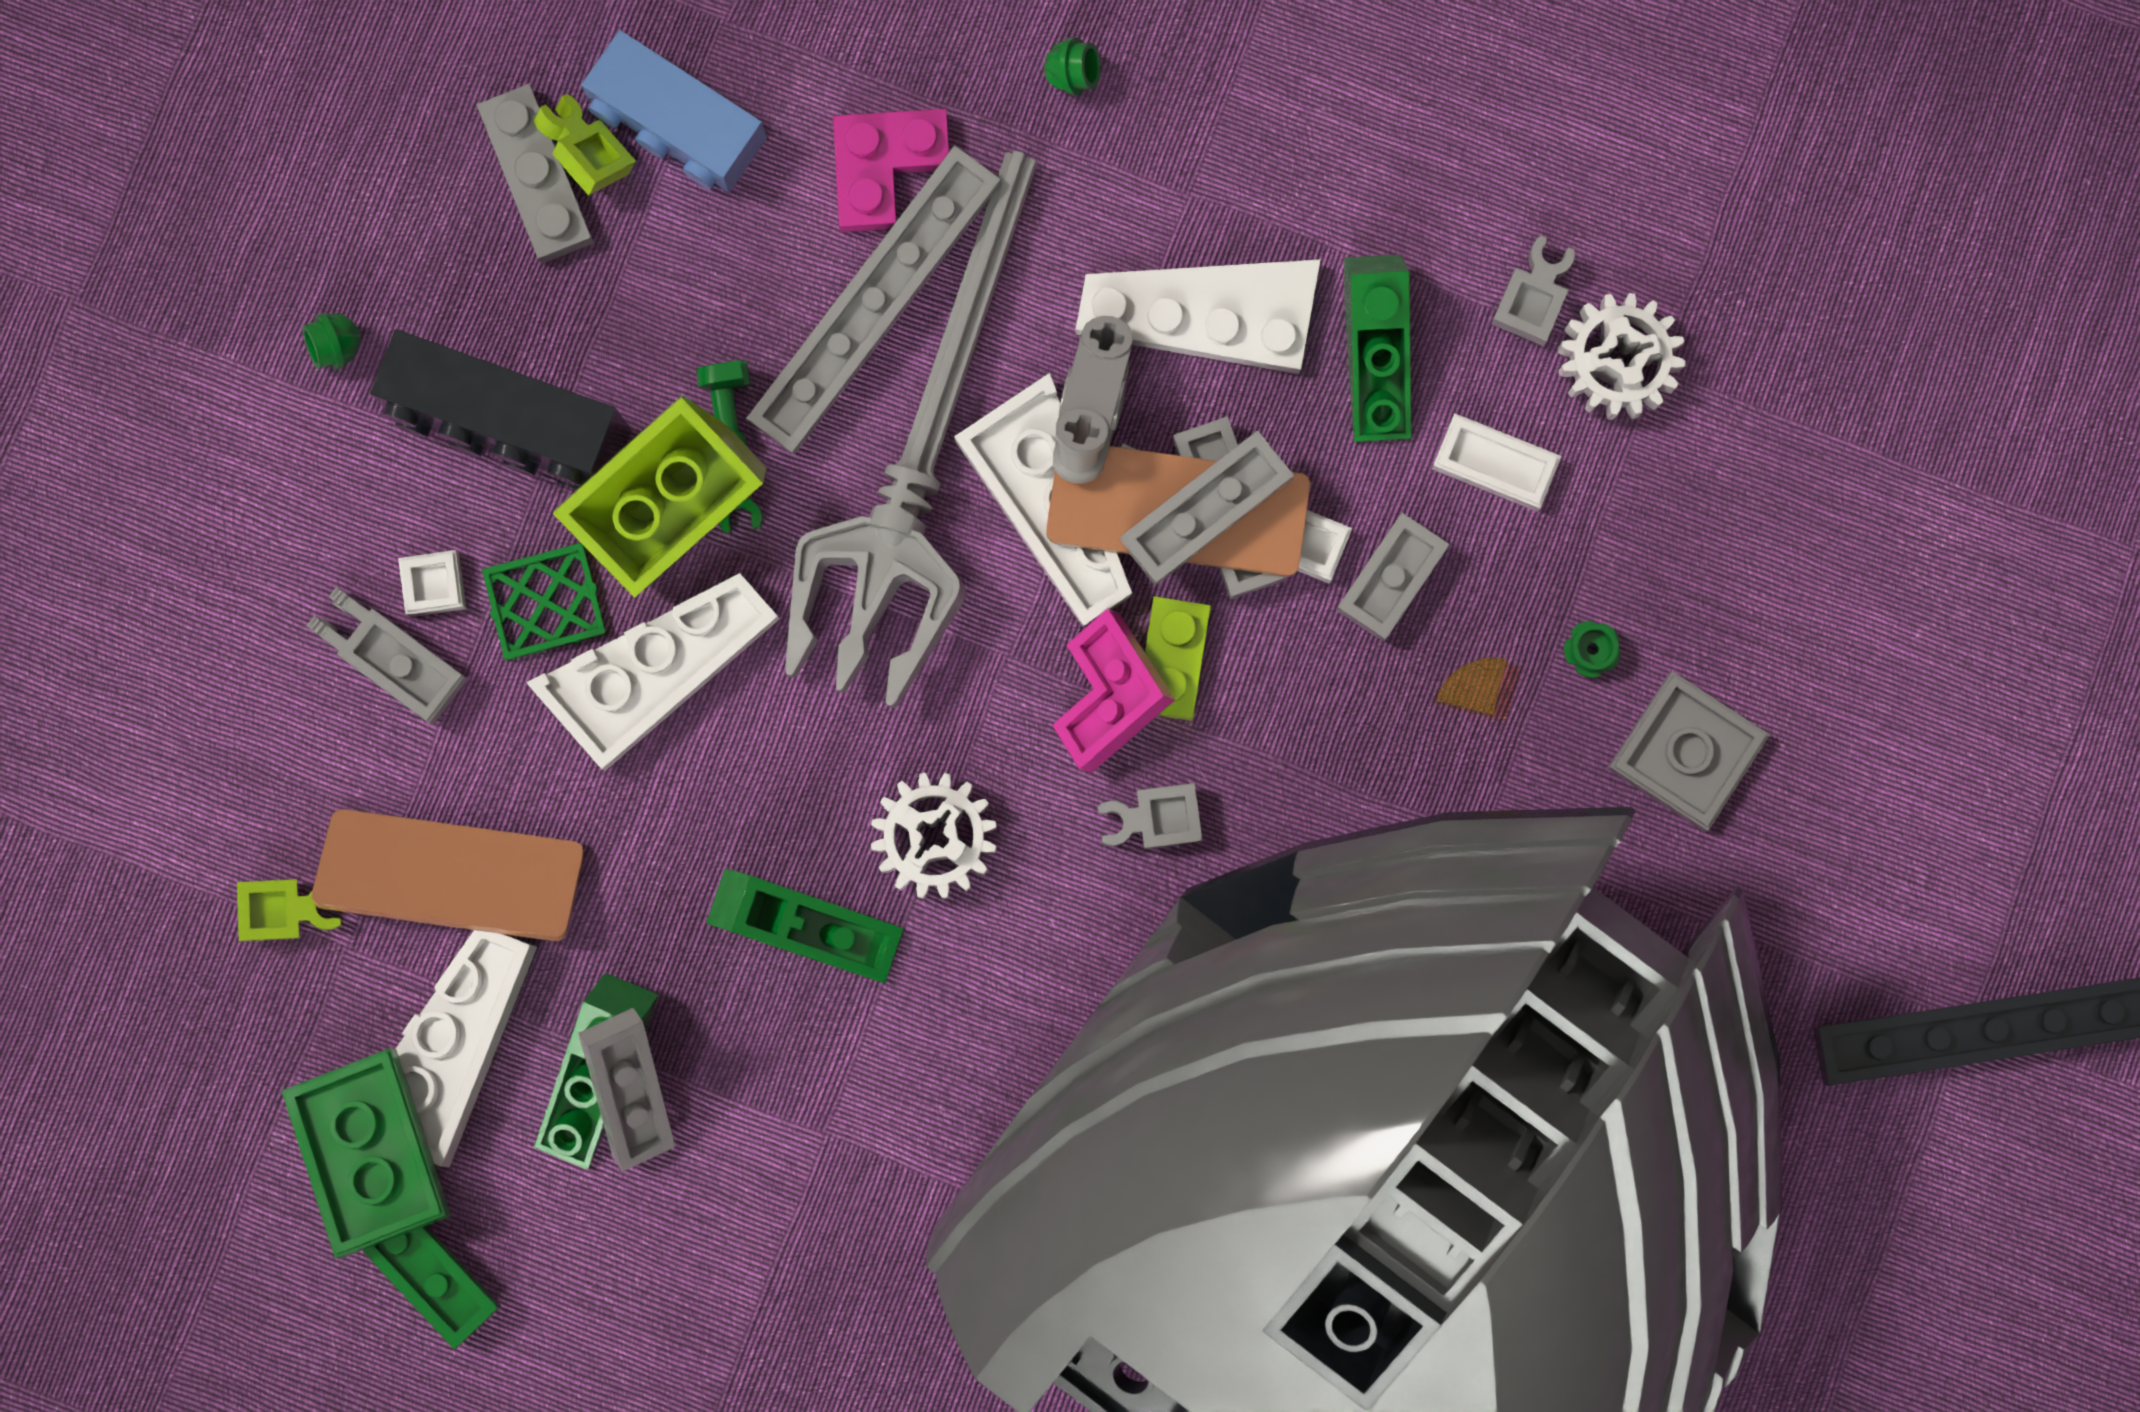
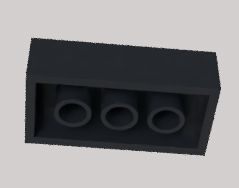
[370,329,632,492]

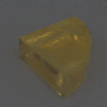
[1435,658,1507,717]

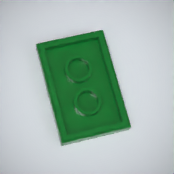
[281,1048,451,1259]

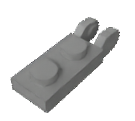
[306,587,468,725]

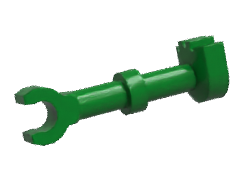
[696,360,763,534]

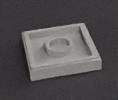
[1607,671,1770,832]

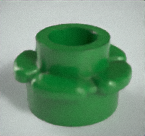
[1564,621,1621,678]

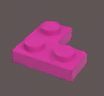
[833,109,949,232]
[1052,608,1175,773]

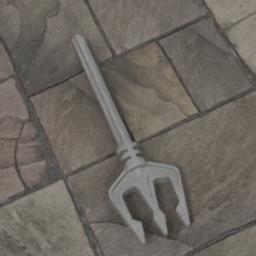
[785,151,1038,708]

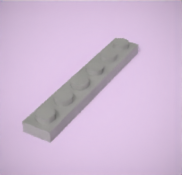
[746,145,1001,455]

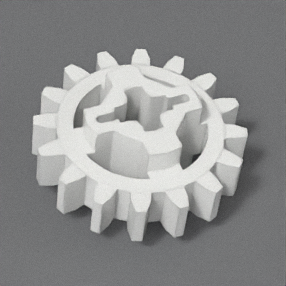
[1557,293,1686,420]
[871,773,997,899]

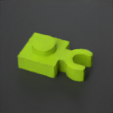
[534,94,636,196]
[237,879,341,942]

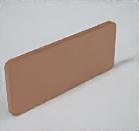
[1046,446,1310,577]
[311,809,584,941]

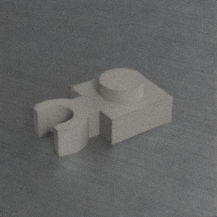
[1491,236,1575,346]
[1098,783,1202,850]

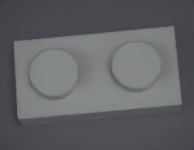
[1336,513,1450,642]

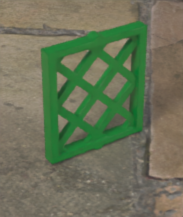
[482,543,607,661]

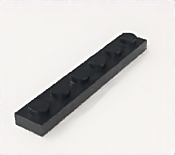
[1813,977,2140,1086]

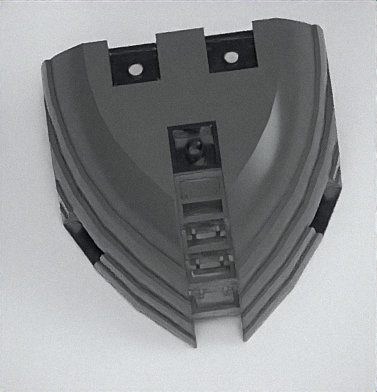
[926,807,1782,1412]

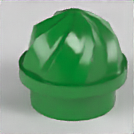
[1044,37,1101,95]
[302,313,361,370]

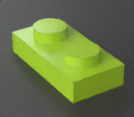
[1145,596,1211,721]

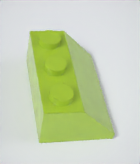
[552,395,767,598]

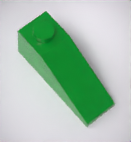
[706,868,903,984]

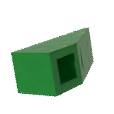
[1344,254,1411,442]
[534,973,659,1170]

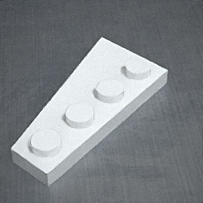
[1075,259,1321,374]
[954,373,1132,628]
[526,573,780,771]
[396,930,537,1167]

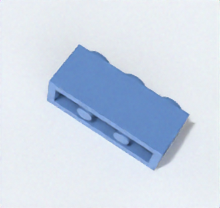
[581,29,767,193]

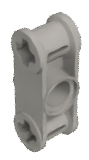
[1053,316,1133,484]

